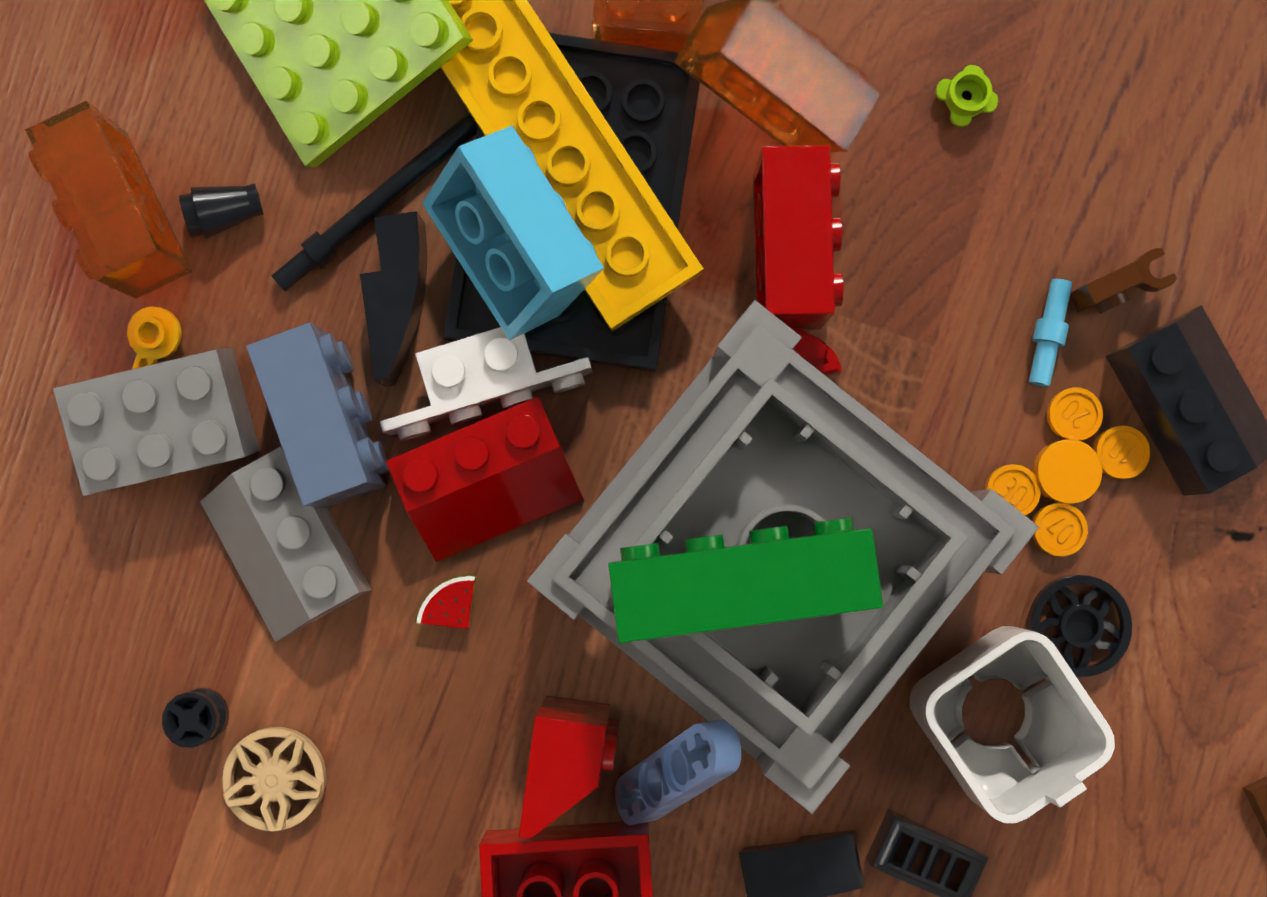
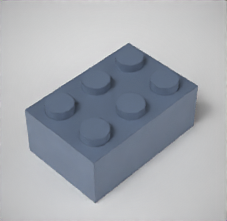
[246,322,389,508]

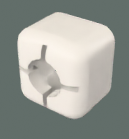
[910,626,1115,823]

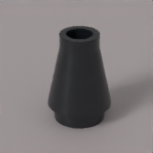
[179,183,264,239]

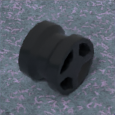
[162,688,229,748]

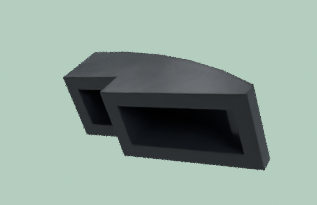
[360,211,428,387]

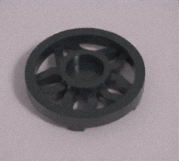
[1028,575,1132,677]

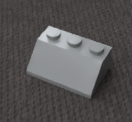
[200,447,372,642]

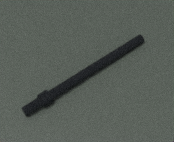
[271,113,478,292]

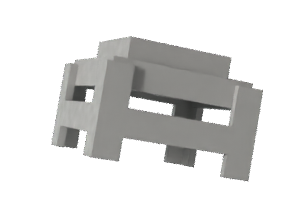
[527,300,1039,814]

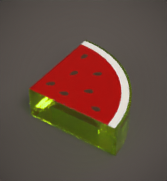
[415,574,477,629]

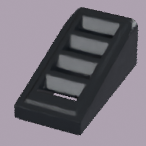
[866,809,988,897]

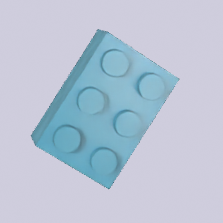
[422,126,604,340]

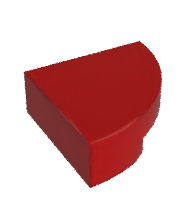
[791,328,842,376]

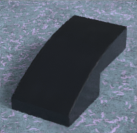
[739,830,865,897]

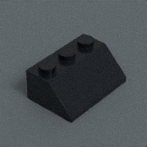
[1106,305,1267,496]

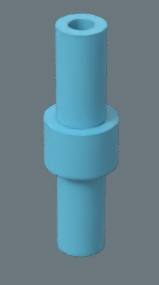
[1028,279,1073,387]

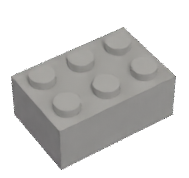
[53,348,260,496]

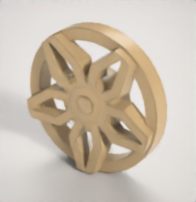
[222,727,326,831]

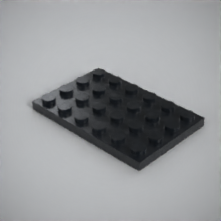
[443,32,704,372]

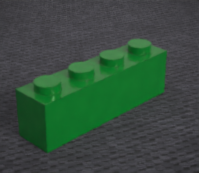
[608,517,884,643]

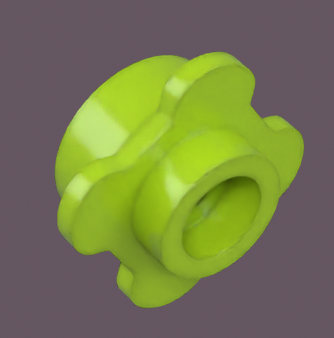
[935,65,998,127]

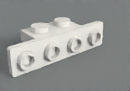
[380,327,593,441]

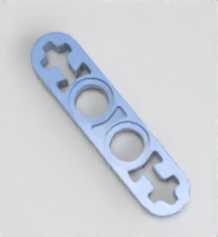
[615,719,741,825]

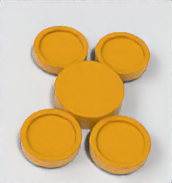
[985,387,1150,556]

